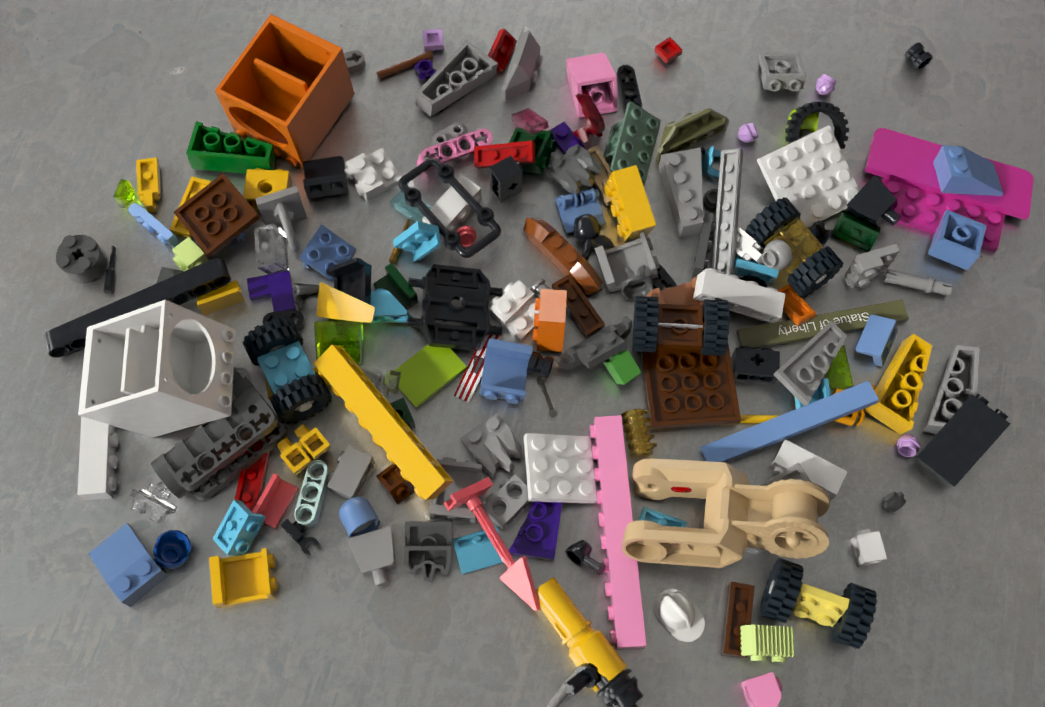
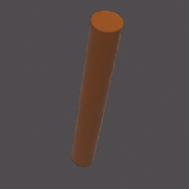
[376,51,433,79]

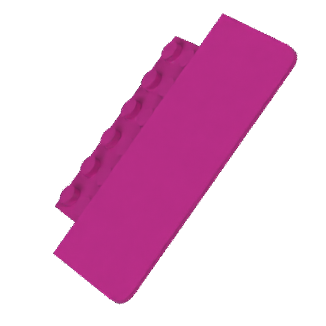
[864,128,1033,253]

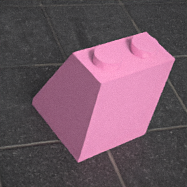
[566,52,617,118]

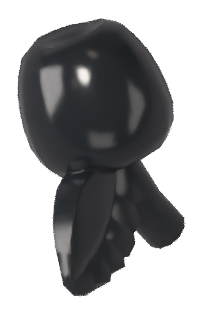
[574,214,615,260]

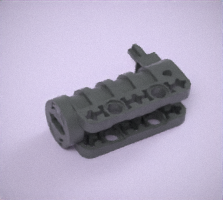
[151,367,288,500]

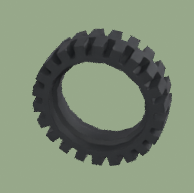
[785,101,849,149]

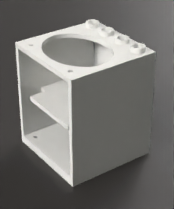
[78,300,236,437]

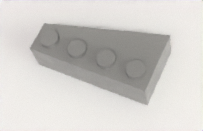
[415,40,498,117]
[923,345,980,435]

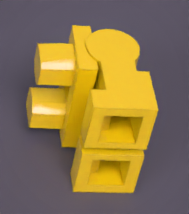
[277,424,330,476]

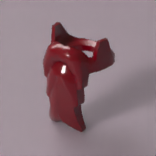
[573,91,605,143]

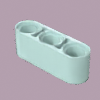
[294,460,330,529]

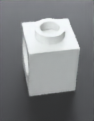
[850,529,887,567]

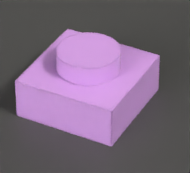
[423,29,444,51]

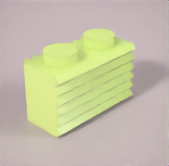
[740,625,795,662]

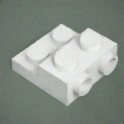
[344,148,401,201]
[489,280,539,342]

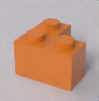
[533,289,567,352]

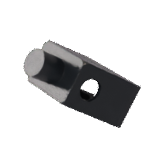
[847,175,901,227]

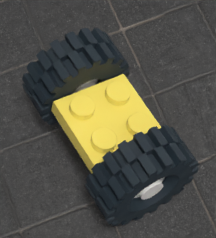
[760,558,877,649]

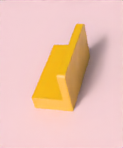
[197,280,245,316]

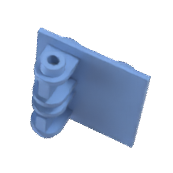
[555,188,606,234]
[299,224,356,282]

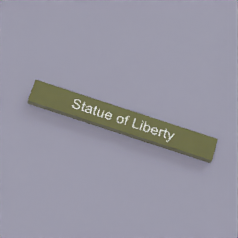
[736,299,909,349]

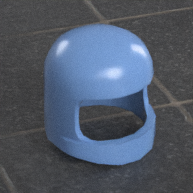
[339,496,380,538]

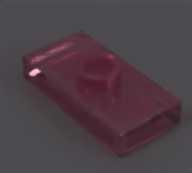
[511,108,549,134]

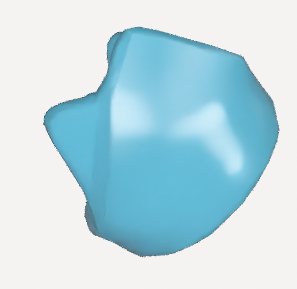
[701,146,721,179]

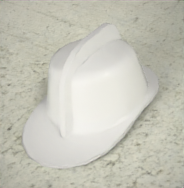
[654,589,705,642]

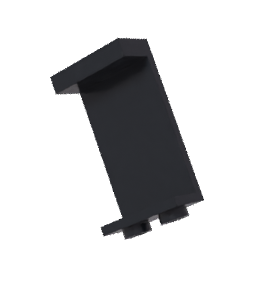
[916,394,1010,487]

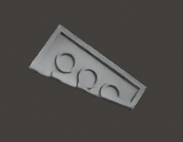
[773,320,847,406]

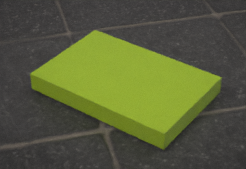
[388,344,467,409]

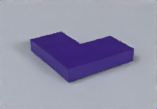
[247,271,296,312]

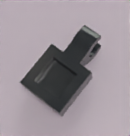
[280,519,320,556]

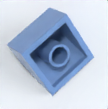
[928,210,987,270]

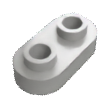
[431,123,468,154]

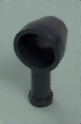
[565,540,606,575]

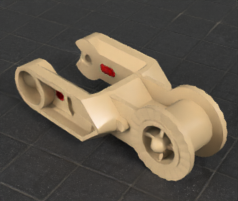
[621,459,830,568]

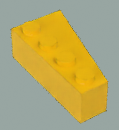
[863,333,932,435]

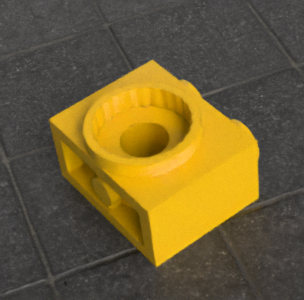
[243,168,292,209]

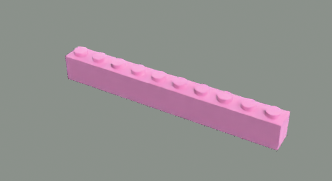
[590,415,647,651]

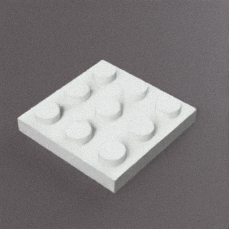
[524,433,597,503]

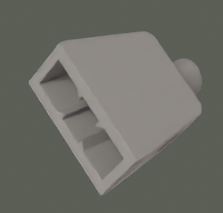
[347,526,396,587]

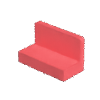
[252,473,299,530]

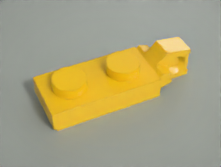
[136,157,161,213]

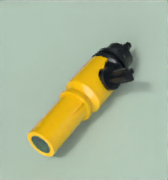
[536,577,644,707]

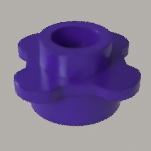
[414,59,436,80]

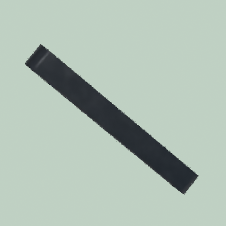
[44,258,231,358]

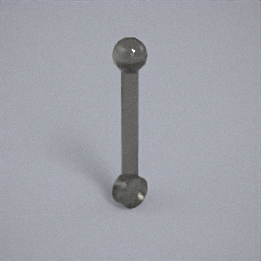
[537,375,558,418]

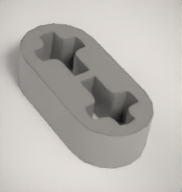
[344,50,365,73]

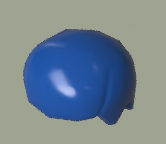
[153,530,192,569]

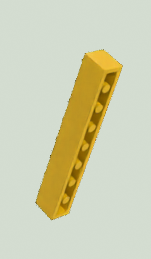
[314,344,453,500]

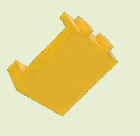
[209,548,278,608]

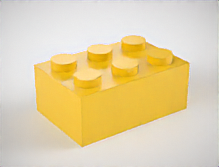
[604,165,656,242]

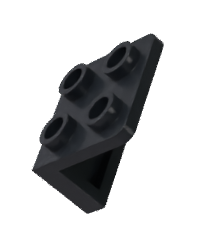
[303,156,349,199]

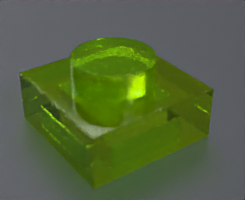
[113,179,135,208]

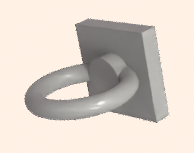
[255,186,307,252]

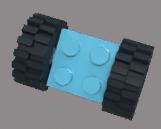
[243,317,332,424]

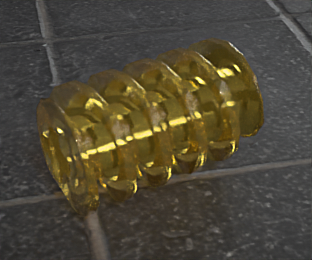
[621,409,657,459]

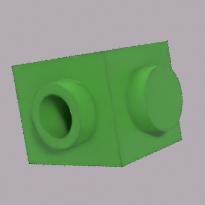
[603,350,642,385]

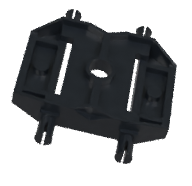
[406,264,503,351]

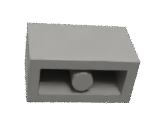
[327,446,375,500]

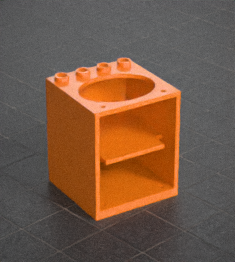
[215,14,355,168]

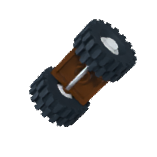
[632,296,729,356]

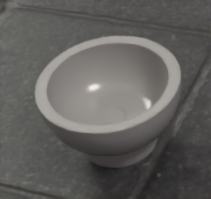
[762,239,792,270]

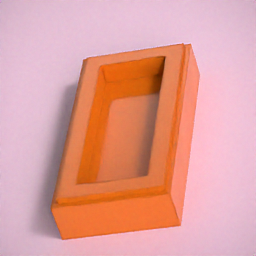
[778,284,816,326]

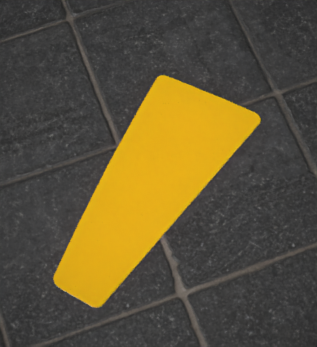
[317,282,375,323]

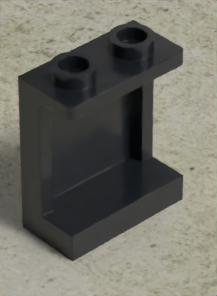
[326,258,372,323]

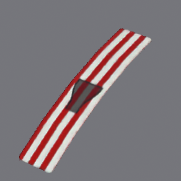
[454,324,505,402]

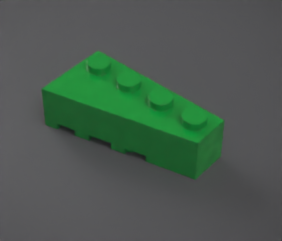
[186,121,277,174]

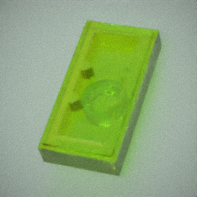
[826,345,854,390]

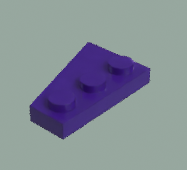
[509,501,562,561]

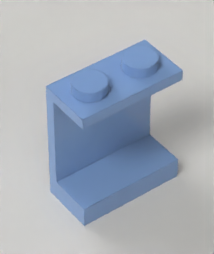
[479,338,533,404]

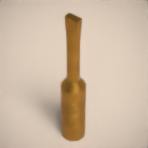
[389,219,410,264]

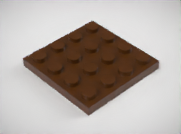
[641,344,741,429]

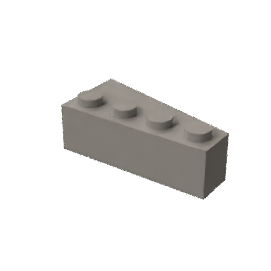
[658,147,703,238]

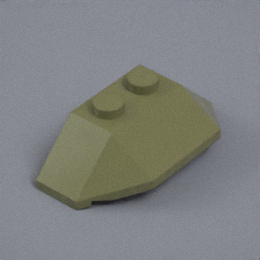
[656,108,729,164]

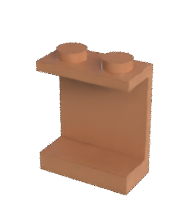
[646,276,703,306]

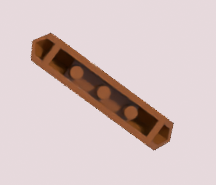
[523,217,603,295]

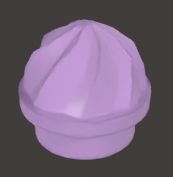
[816,74,836,95]
[738,122,759,143]
[897,434,921,457]

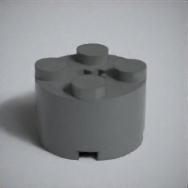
[56,235,108,283]

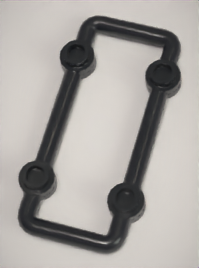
[398,158,501,258]

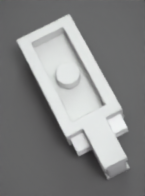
[735,226,763,265]

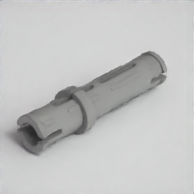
[884,269,953,296]

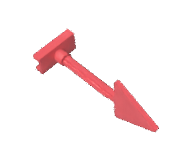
[444,477,540,611]

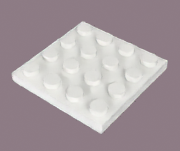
[757,125,860,235]

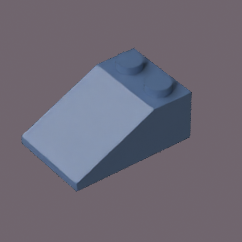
[933,145,1003,196]
[88,523,169,607]

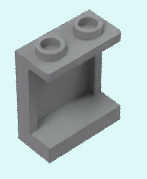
[595,232,660,293]
[429,457,483,524]

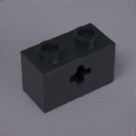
[489,156,523,203]
[732,346,780,384]

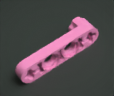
[416,128,493,172]

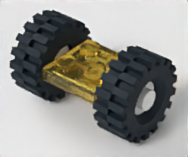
[745,197,844,298]

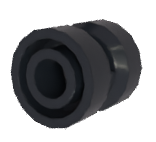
[904,42,933,70]
[527,351,554,378]

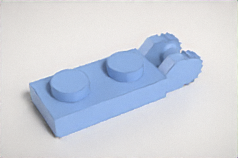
[128,203,180,247]

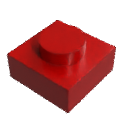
[654,37,682,64]

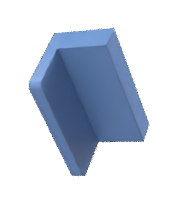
[856,315,898,367]

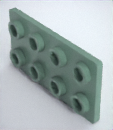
[603,102,661,186]

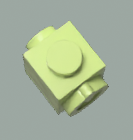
[172,237,208,272]

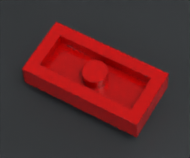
[488,28,517,73]

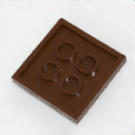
[173,173,261,258]

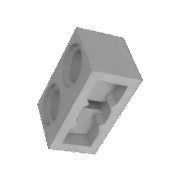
[483,474,532,530]

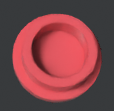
[456,225,477,247]

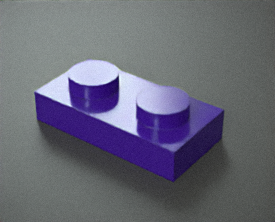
[549,122,587,155]

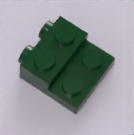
[509,128,557,174]

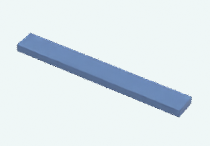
[700,381,879,463]

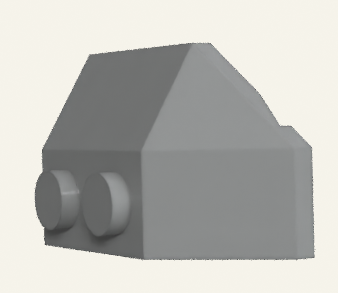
[501,26,543,102]

